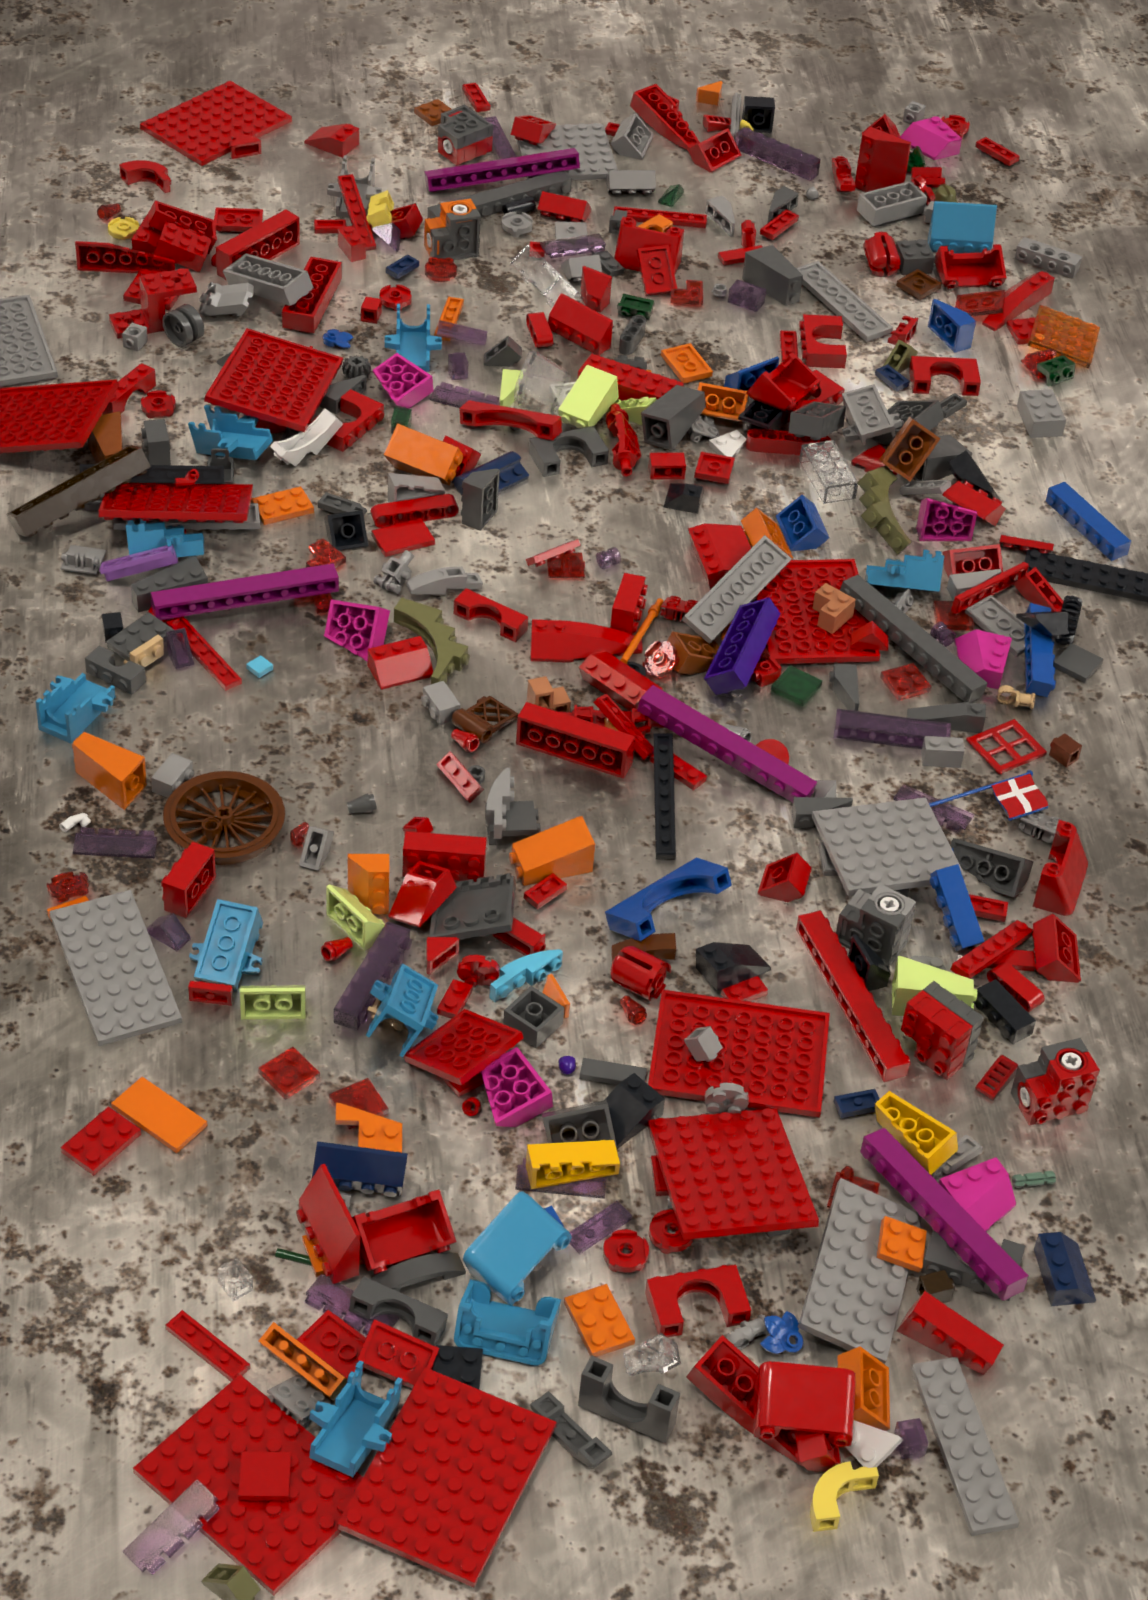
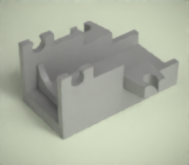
[327,155,382,218]
[842,384,902,445]

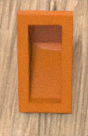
[696,81,723,106]

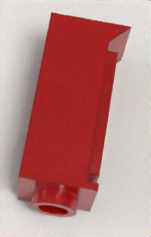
[493,917,546,956]

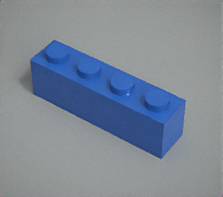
[930,864,985,952]

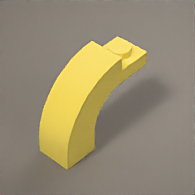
[810,1461,879,1532]

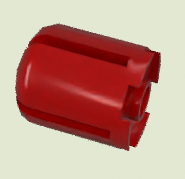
[863,232,901,277]
[610,946,671,1001]

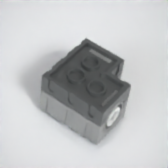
[836,884,917,967]

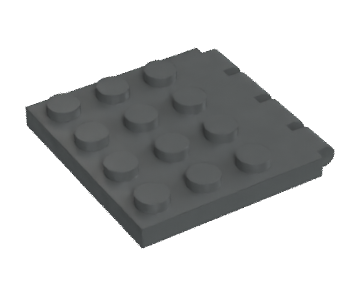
[429,873,516,939]

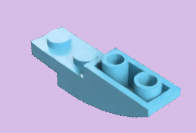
[489,949,563,1003]

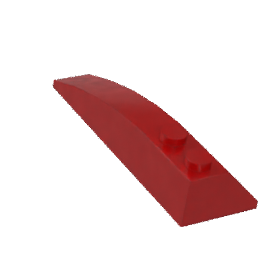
[630,84,700,150]
[75,241,175,274]
[982,271,1055,331]
[531,619,643,663]
[686,1335,803,1467]

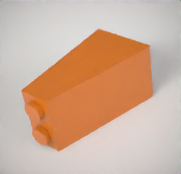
[384,424,463,486]
[72,732,147,810]
[509,816,595,886]

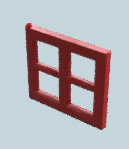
[966,719,1047,774]

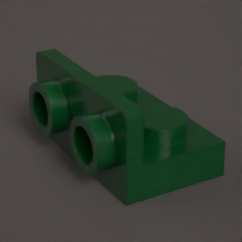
[1037,355,1076,386]

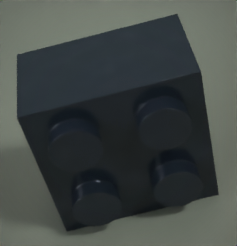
[742,96,775,133]

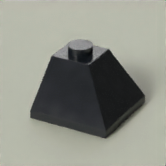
[663,483,704,514]
[324,510,369,551]
[1016,611,1069,639]
[848,934,891,992]

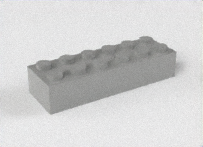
[223,253,314,306]

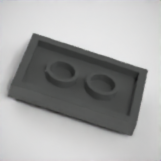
[106,612,175,661]

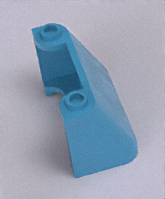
[463,1191,572,1306]
[454,1279,561,1366]

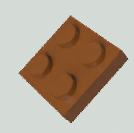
[414,99,452,126]

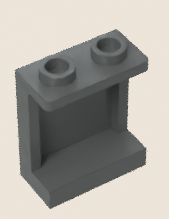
[485,801,541,845]

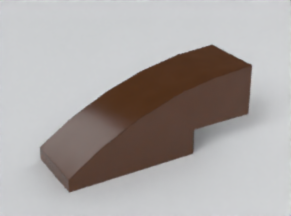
[611,933,676,962]

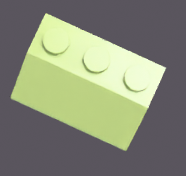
[326,884,385,951]
[240,985,306,1020]

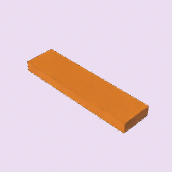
[434,297,464,341]

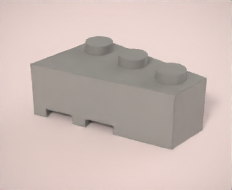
[388,473,445,503]

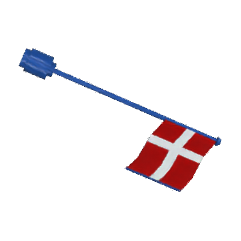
[929,770,1048,821]

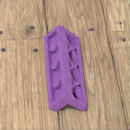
[100,544,178,581]

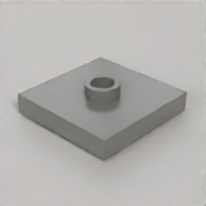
[555,222,588,245]

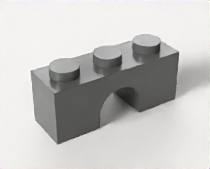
[85,646,146,694]

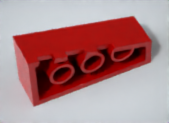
[148,200,217,254]
[897,1291,1004,1375]

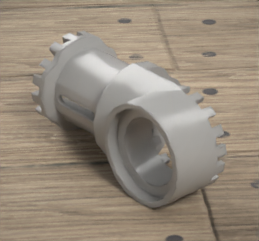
[726,1314,769,1350]

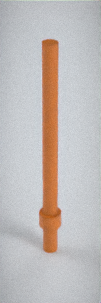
[620,598,664,664]

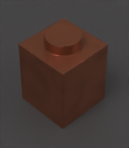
[1049,733,1082,768]

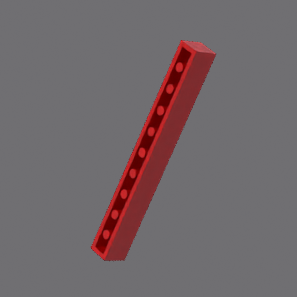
[796,910,911,1082]

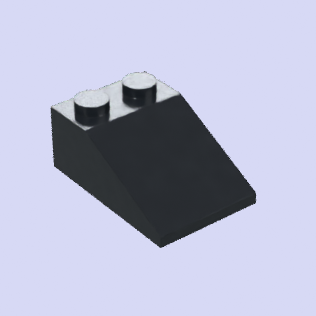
[738,400,789,430]
[949,450,1001,501]
[696,942,771,991]
[605,1073,665,1149]

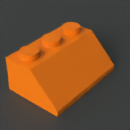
[698,382,749,422]
[741,507,793,560]
[348,854,389,914]
[837,1346,890,1431]

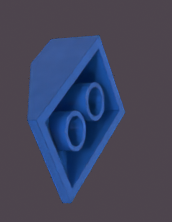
[928,299,976,353]

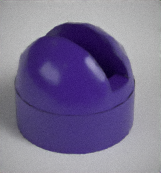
[558,1056,576,1075]

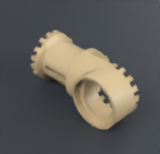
[997,685,1035,709]

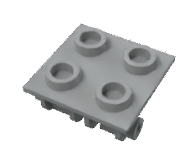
[688,415,720,442]
[60,545,106,575]
[1018,810,1063,844]
[267,1374,333,1428]

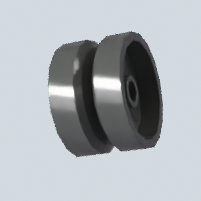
[162,304,205,347]

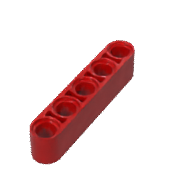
[746,429,831,457]
[370,494,459,528]

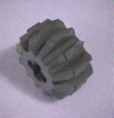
[342,355,371,379]

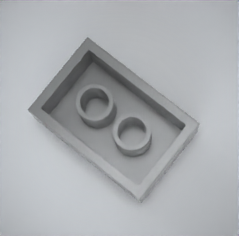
[1017,389,1066,438]

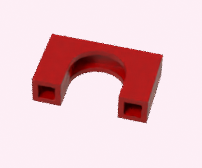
[799,314,847,369]
[909,356,981,396]
[787,370,845,423]
[309,389,385,452]
[645,1264,751,1339]

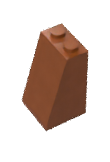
[88,411,123,463]

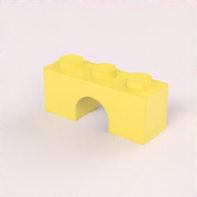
[366,190,394,230]

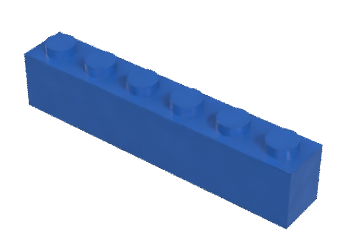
[1046,482,1131,561]
[1024,603,1056,697]

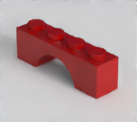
[102,363,156,415]
[453,588,528,643]

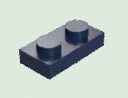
[386,254,419,279]
[875,364,910,392]
[833,1089,880,1118]

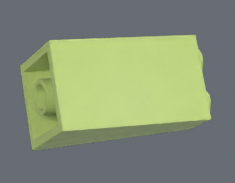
[558,365,619,429]
[892,956,977,1016]

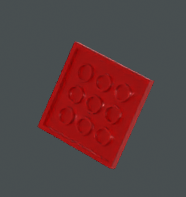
[404,1009,524,1086]

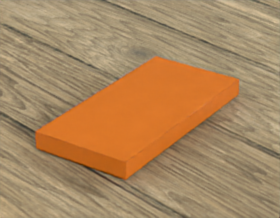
[111,1076,208,1153]

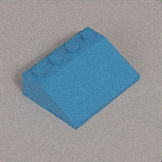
[927,201,997,253]

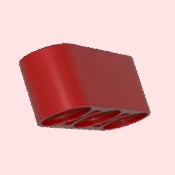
[526,312,553,348]
[987,961,1045,1013]

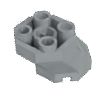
[199,282,254,316]

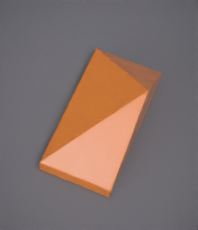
[543,974,570,1018]

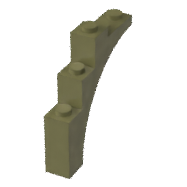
[857,466,912,555]
[394,598,470,684]

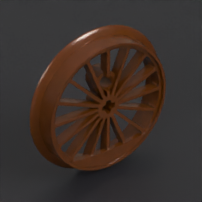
[163,771,285,865]

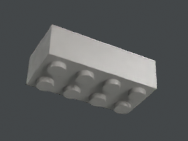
[857,181,927,226]

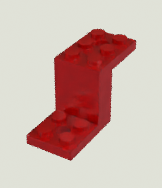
[109,268,197,339]

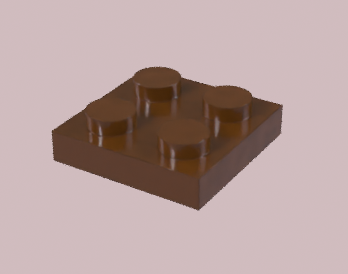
[896,269,942,300]

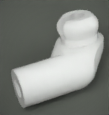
[59,813,91,832]

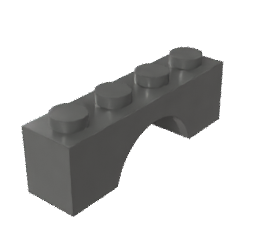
[349,1277,448,1346]

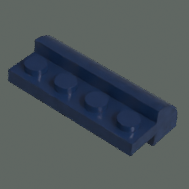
[452,451,530,496]

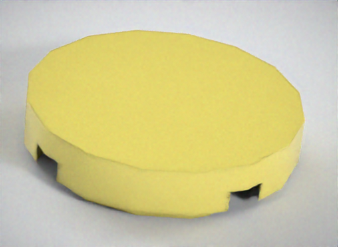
[108,217,139,240]

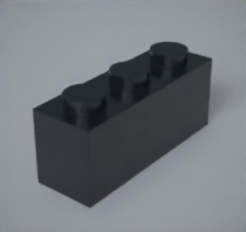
[973,979,1036,1044]

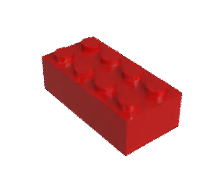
[402,831,487,882]

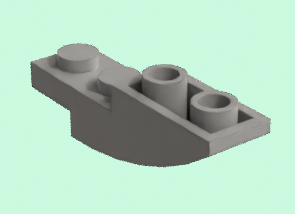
[406,566,483,595]
[486,768,514,839]

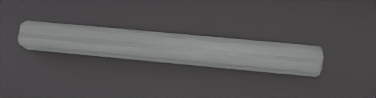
[730,92,741,140]

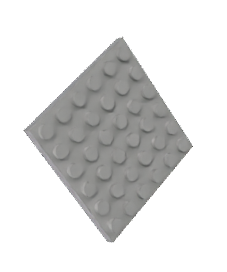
[516,123,618,180]
[812,798,965,896]

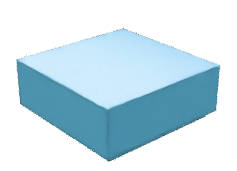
[246,655,273,678]

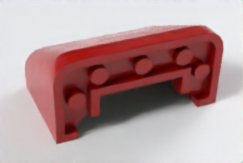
[614,217,684,274]
[934,244,1007,289]
[746,352,821,411]
[1032,820,1088,916]
[352,1189,457,1274]
[754,1361,856,1447]

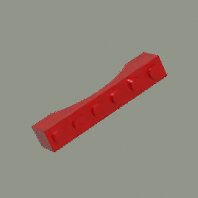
[459,400,562,440]

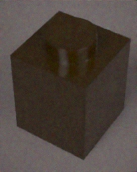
[916,1270,955,1303]

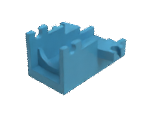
[385,304,442,372]
[188,405,273,460]
[126,518,205,557]
[865,549,944,592]
[36,673,116,744]
[189,899,263,991]
[366,963,439,1058]
[309,1360,403,1477]

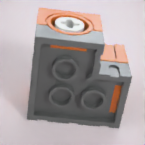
[424,198,481,264]

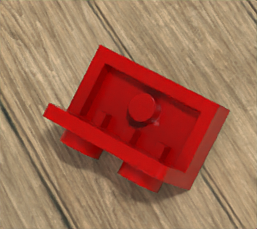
[911,167,945,187]

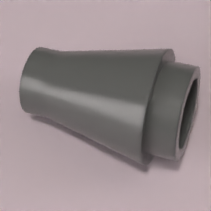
[347,793,377,814]

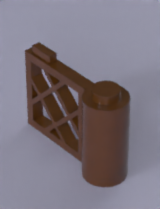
[452,696,518,744]

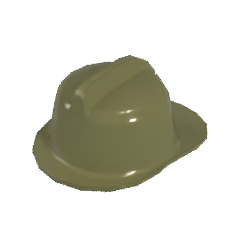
[932,184,958,203]

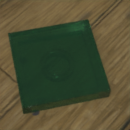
[771,665,822,706]

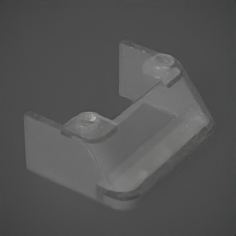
[510,244,584,308]

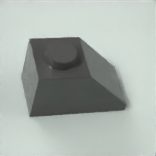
[484,336,522,367]

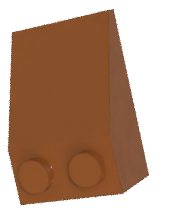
[661,631,719,675]

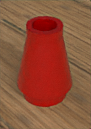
[451,729,480,752]
[321,937,353,961]

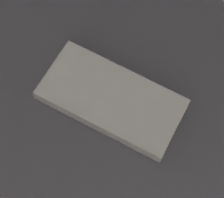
[964,595,1025,657]

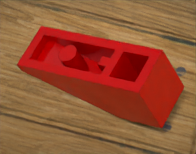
[1013,567,1063,612]

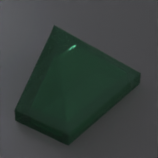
[658,184,684,207]

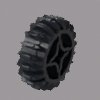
[1055,595,1082,645]

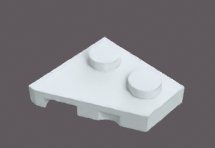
[709,430,746,457]
[845,1420,903,1468]

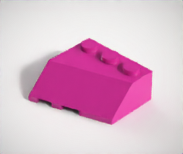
[900,116,962,160]
[373,353,434,408]
[916,498,977,541]
[324,599,390,661]
[954,629,1012,689]
[481,1047,553,1128]
[939,1157,1016,1232]

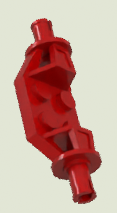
[605,403,641,477]
[557,704,666,735]

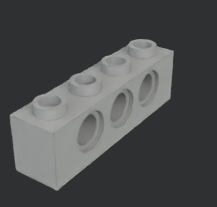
[1015,237,1082,279]

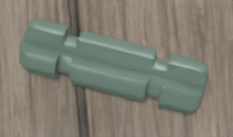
[1012,1171,1056,1188]

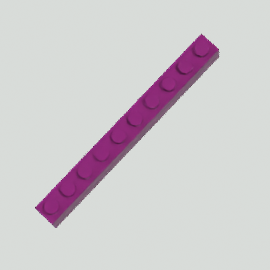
[424,148,580,192]
[151,563,339,620]
[637,685,817,803]
[860,1128,1029,1301]

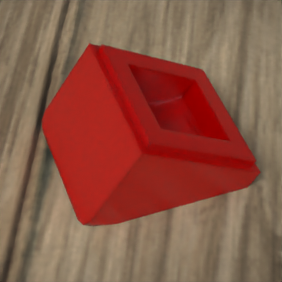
[402,817,433,833]

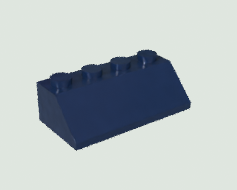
[311,1141,408,1197]

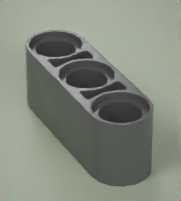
[619,315,646,355]

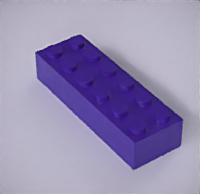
[704,597,781,695]

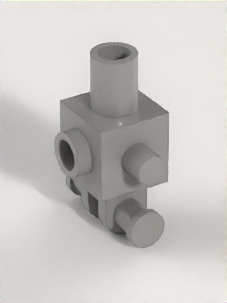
[373,550,414,594]

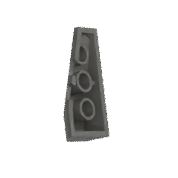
[906,702,986,733]
[951,838,1033,897]

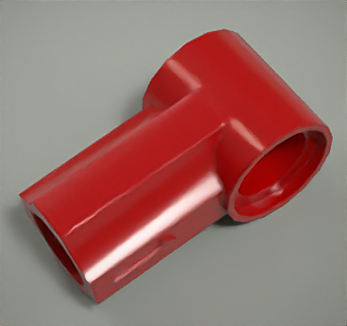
[741,220,756,248]

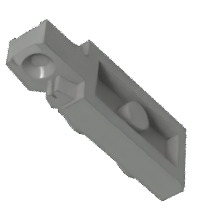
[931,1135,983,1179]

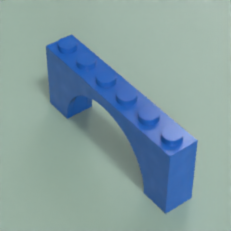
[605,857,732,941]

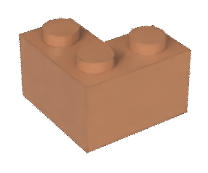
[813,583,856,634]
[527,676,571,712]

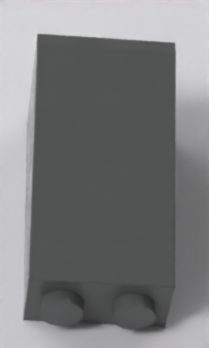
[742,245,803,306]
[641,385,706,450]
[913,435,972,481]

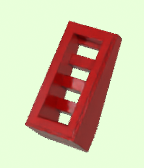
[703,115,731,132]
[975,1055,1018,1100]

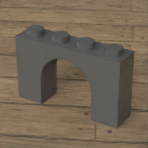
[529,426,609,477]
[921,1230,1025,1301]
[578,1355,680,1443]

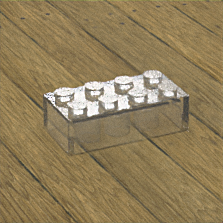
[799,440,858,504]

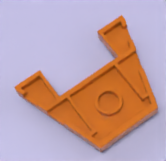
[335,1103,402,1153]

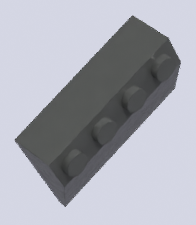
[871,400,944,446]

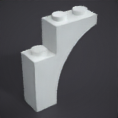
[270,408,343,466]

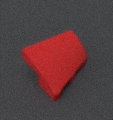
[851,445,897,475]

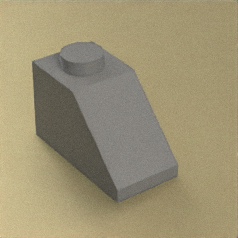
[299,826,334,871]

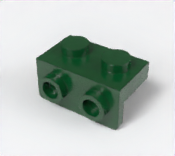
[906,146,925,172]
[617,294,655,320]

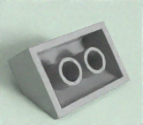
[611,113,654,159]
[606,170,656,195]

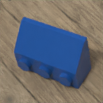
[724,356,779,391]
[776,494,830,551]

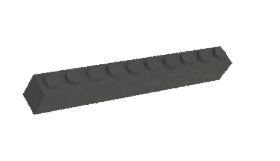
[427,171,572,219]
[840,575,987,703]

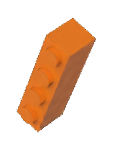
[258,1322,348,1403]

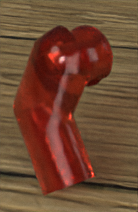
[290,822,309,846]

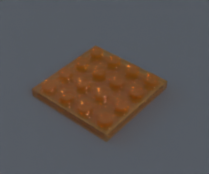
[1027,305,1100,369]

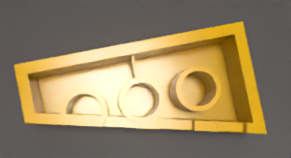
[875,1091,958,1175]
[526,1140,620,1189]

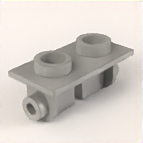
[892,588,914,613]

